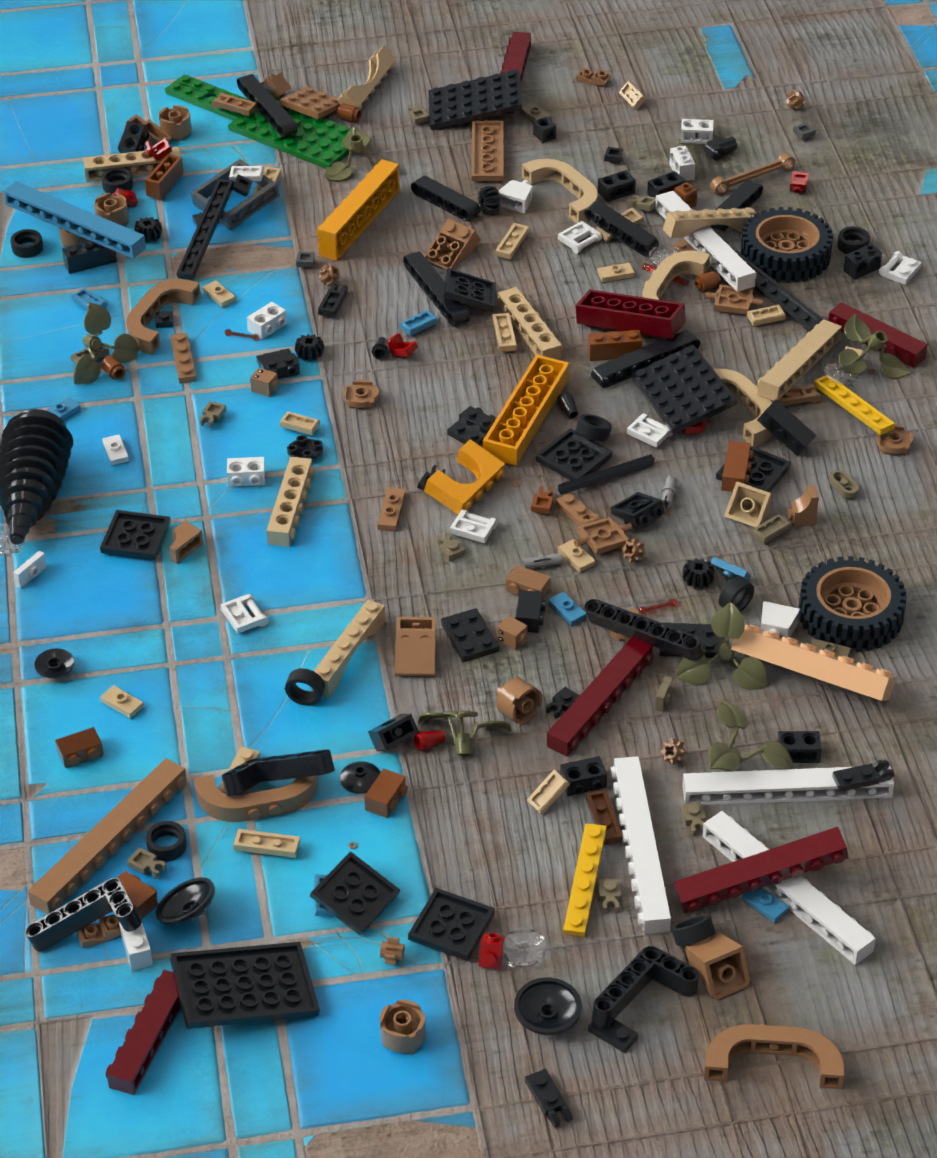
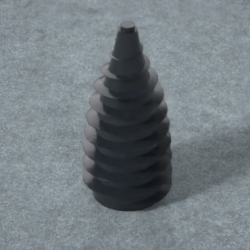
[0,409,73,545]

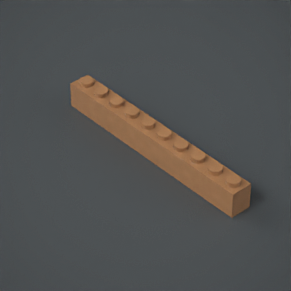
[28,758,187,915]

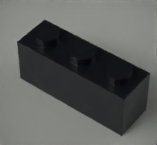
[62,241,117,274]
[757,399,817,457]

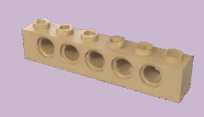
[83,147,181,182]
[498,287,563,360]
[266,457,315,547]

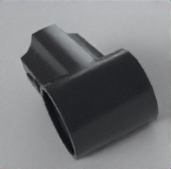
[703,136,737,161]

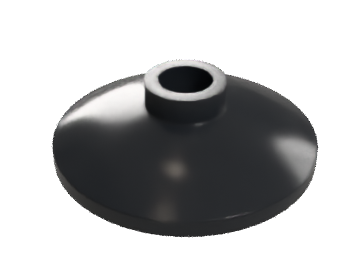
[34,648,74,678]
[340,761,380,794]

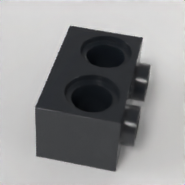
[117,121,150,153]
[598,170,636,202]
[647,171,686,198]
[843,244,882,280]
[777,731,822,763]
[560,756,607,796]

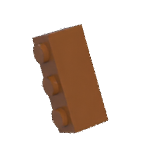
[145,154,183,199]
[587,330,642,361]
[721,440,754,492]

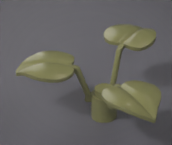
[324,126,400,181]
[73,303,139,385]
[839,314,911,379]
[676,602,768,690]
[708,702,793,772]
[418,710,511,755]

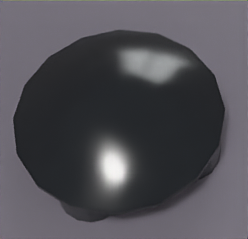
[287,435,323,459]

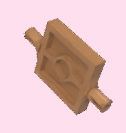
[705,284,763,315]
[574,517,633,555]

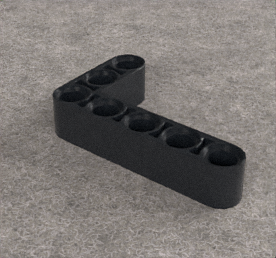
[221,749,335,796]
[25,878,142,951]
[592,946,699,1027]

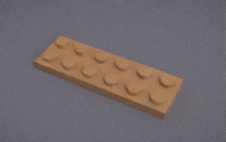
[471,121,504,182]

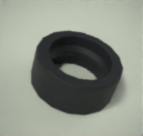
[101,168,133,195]
[837,226,870,254]
[10,229,43,258]
[576,414,612,442]
[718,576,754,612]
[284,668,325,706]
[146,821,187,862]
[671,915,716,946]

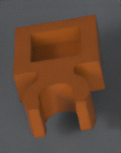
[531,486,553,514]

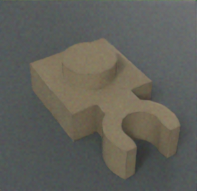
[407,103,429,124]
[628,195,656,212]
[200,401,226,428]
[436,532,465,561]
[655,676,673,712]
[680,802,706,836]
[127,847,167,879]
[598,879,621,913]

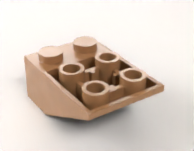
[424,219,481,270]
[395,617,437,676]

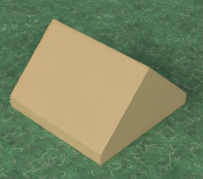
[724,481,772,528]

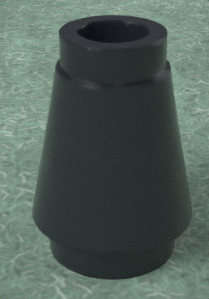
[372,337,389,360]
[557,392,578,419]

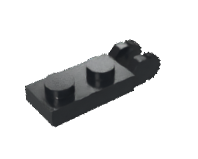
[318,284,348,318]
[832,760,894,792]
[525,1068,573,1128]

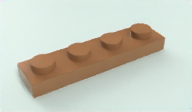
[170,333,197,384]

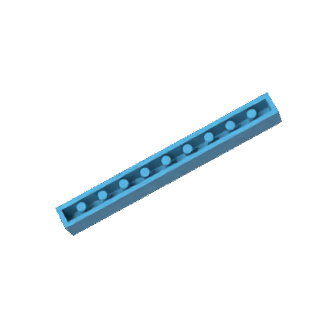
[3,181,146,259]

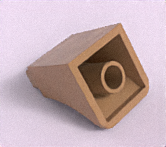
[684,932,750,1000]

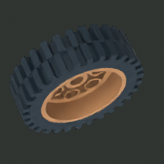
[741,207,833,283]
[799,556,907,652]

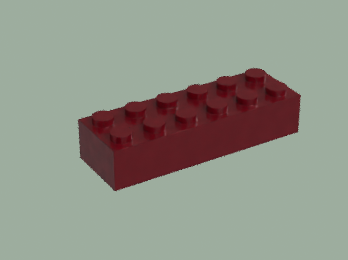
[575,289,686,339]

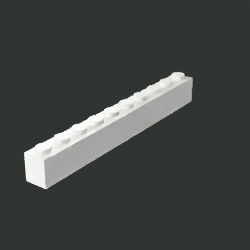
[655,191,757,292]
[610,756,671,934]
[682,766,894,805]
[703,811,876,965]

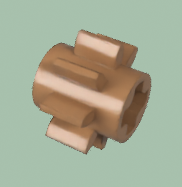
[786,90,805,110]
[319,265,340,286]
[622,538,646,562]
[660,738,688,764]
[380,937,405,965]

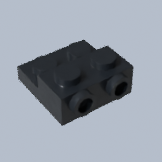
[256,348,300,379]
[447,406,496,446]
[610,492,665,529]

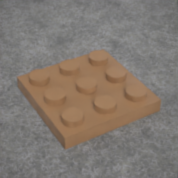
[280,87,341,119]

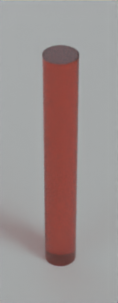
[642,263,689,286]

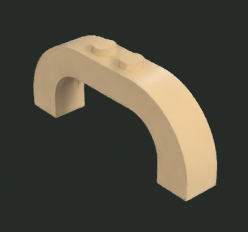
[522,159,598,223]
[642,251,710,300]
[713,368,772,447]

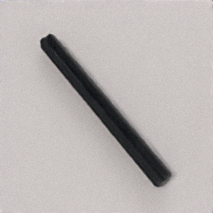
[558,454,655,495]

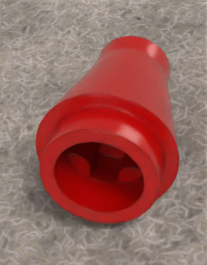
[414,730,446,751]

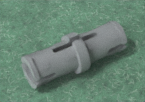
[661,476,678,509]
[522,553,562,569]

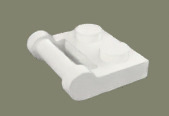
[558,221,602,254]
[879,251,922,285]
[627,413,673,448]
[450,509,498,543]
[220,594,269,634]

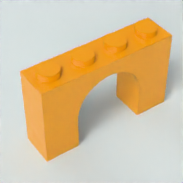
[424,439,505,515]

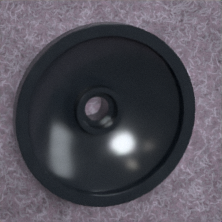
[156,877,215,926]
[514,977,582,1035]

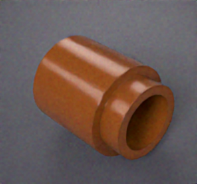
[337,103,362,122]
[694,271,721,292]
[101,355,125,380]

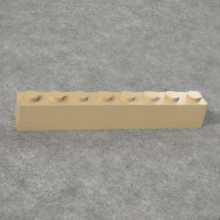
[757,319,842,401]

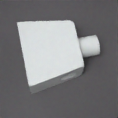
[499,180,532,214]
[761,601,800,638]

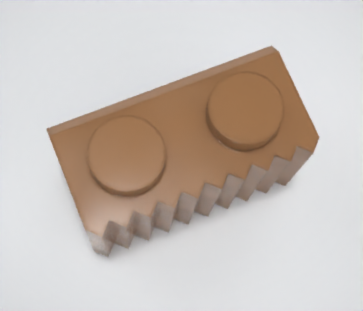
[506,565,551,598]

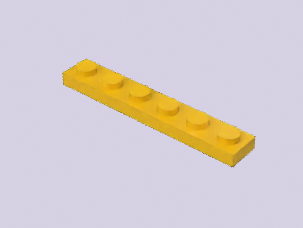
[814,374,895,435]
[563,823,607,937]

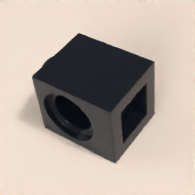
[533,116,556,143]

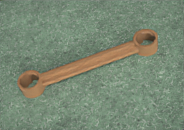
[710,152,796,196]

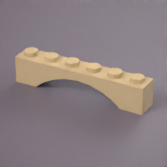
[337,46,396,109]
[663,207,756,238]
[311,600,386,698]

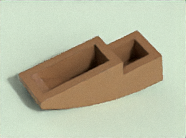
[124,114,173,145]

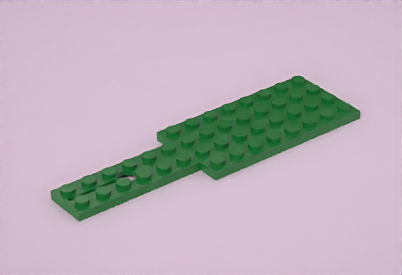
[165,74,351,169]

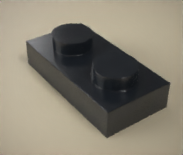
[588,1019,638,1053]

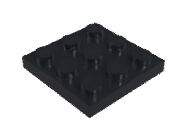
[444,268,496,312]
[535,428,613,480]
[716,446,791,493]
[100,510,171,560]
[310,851,400,936]
[408,888,495,961]

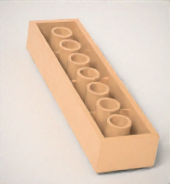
[731,624,897,701]

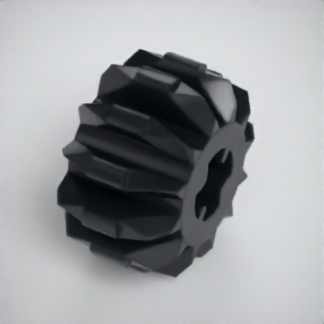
[478,186,501,214]
[134,217,162,242]
[295,334,324,361]
[682,558,715,589]

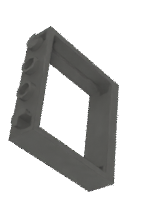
[191,159,280,230]

